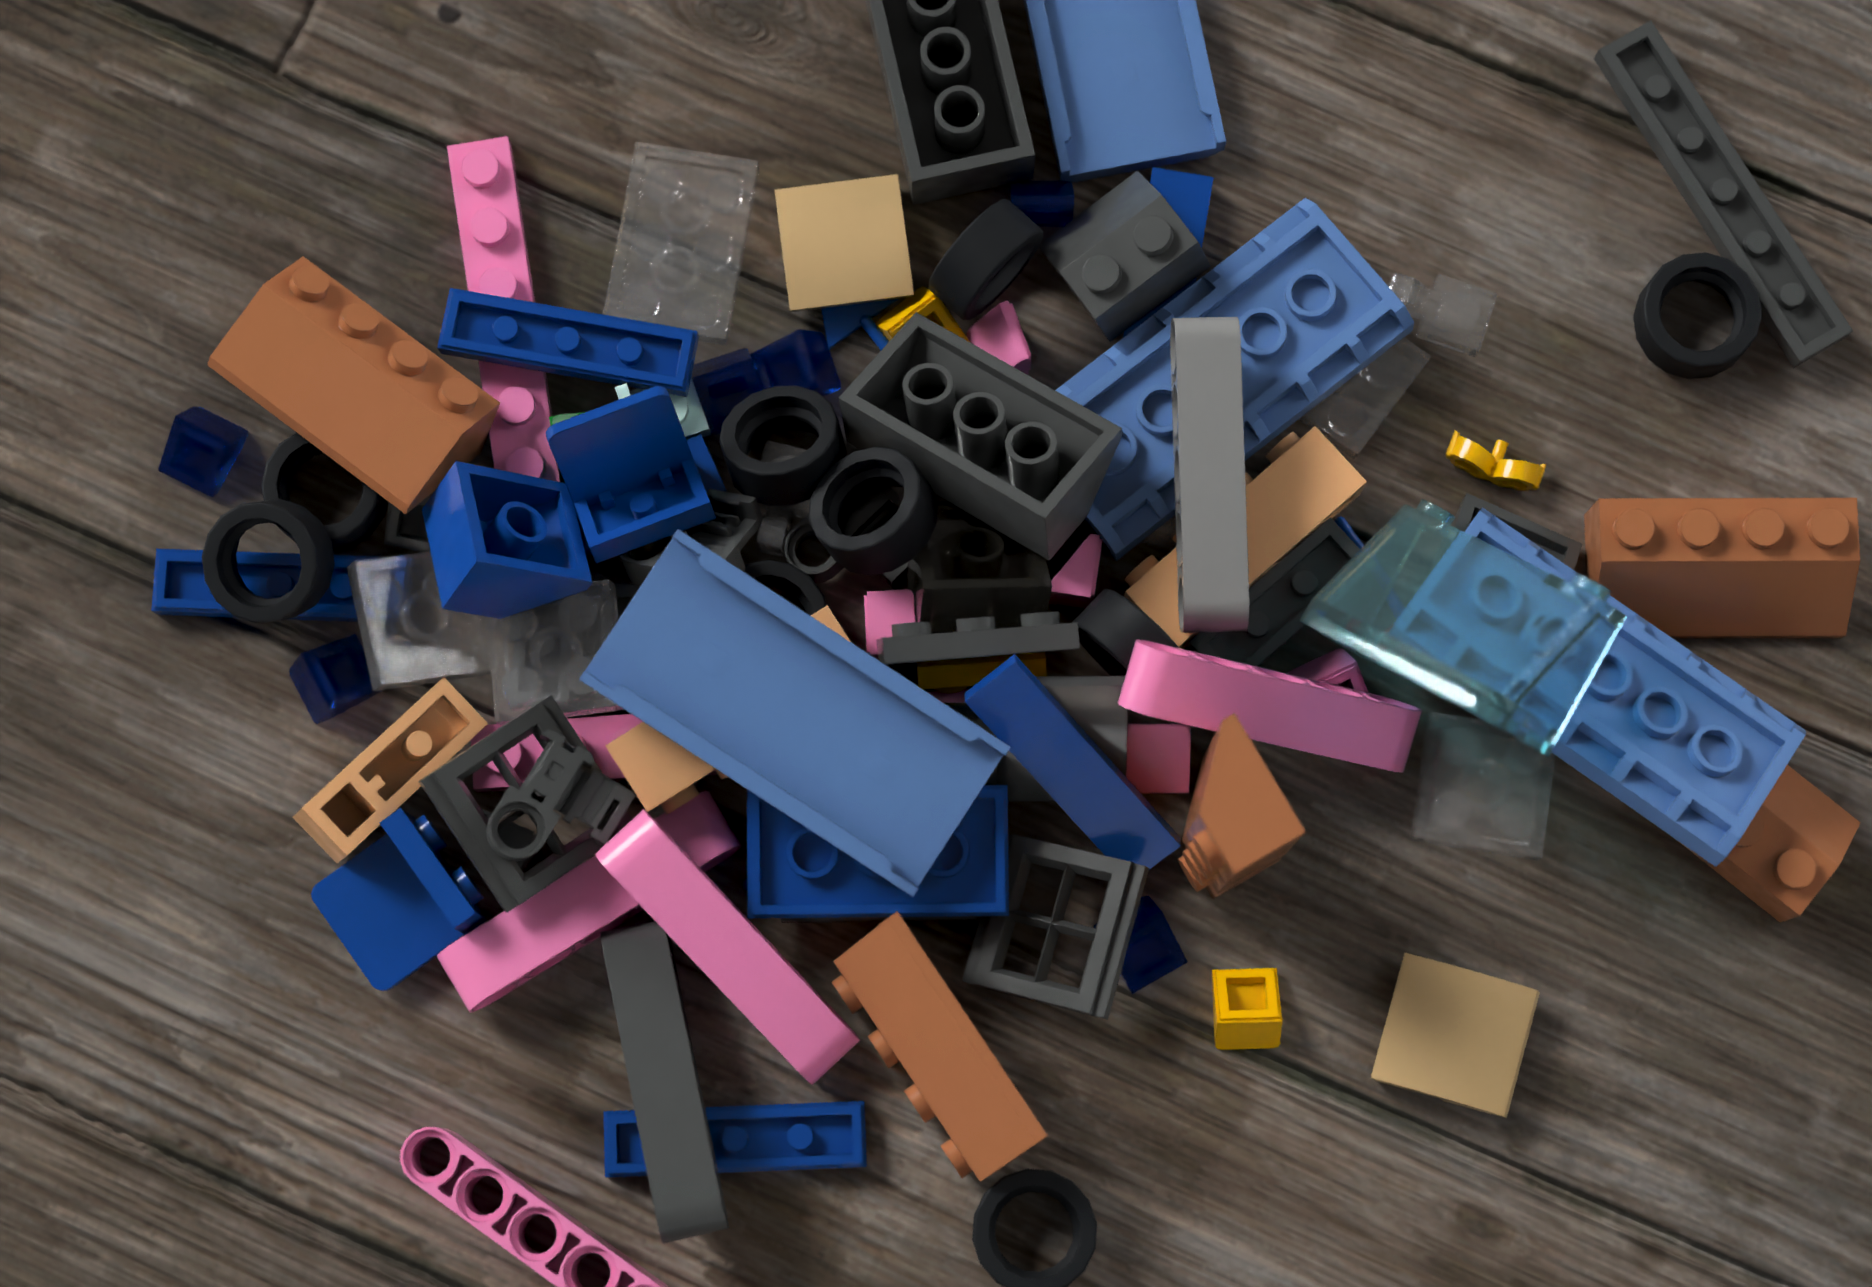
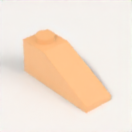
[293,677,488,863]

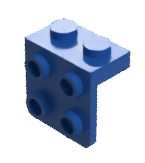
[546,386,716,563]
[311,808,487,991]

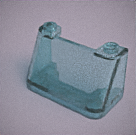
[1299,499,1627,757]

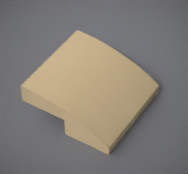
[775,174,914,312]
[1371,953,1540,1118]

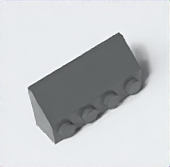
[838,312,1122,561]

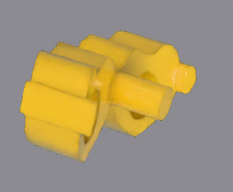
[1446,430,1547,491]

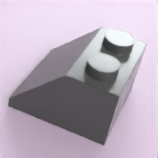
[1039,170,1211,342]

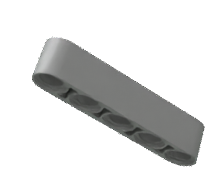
[1170,317,1249,633]

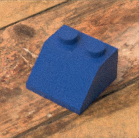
[422,461,593,619]

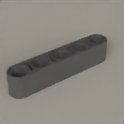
[601,920,729,1244]

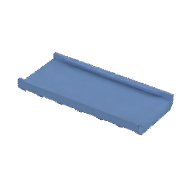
[1023,0,1226,182]
[1055,198,1414,561]
[1388,507,1806,867]
[579,529,1011,897]

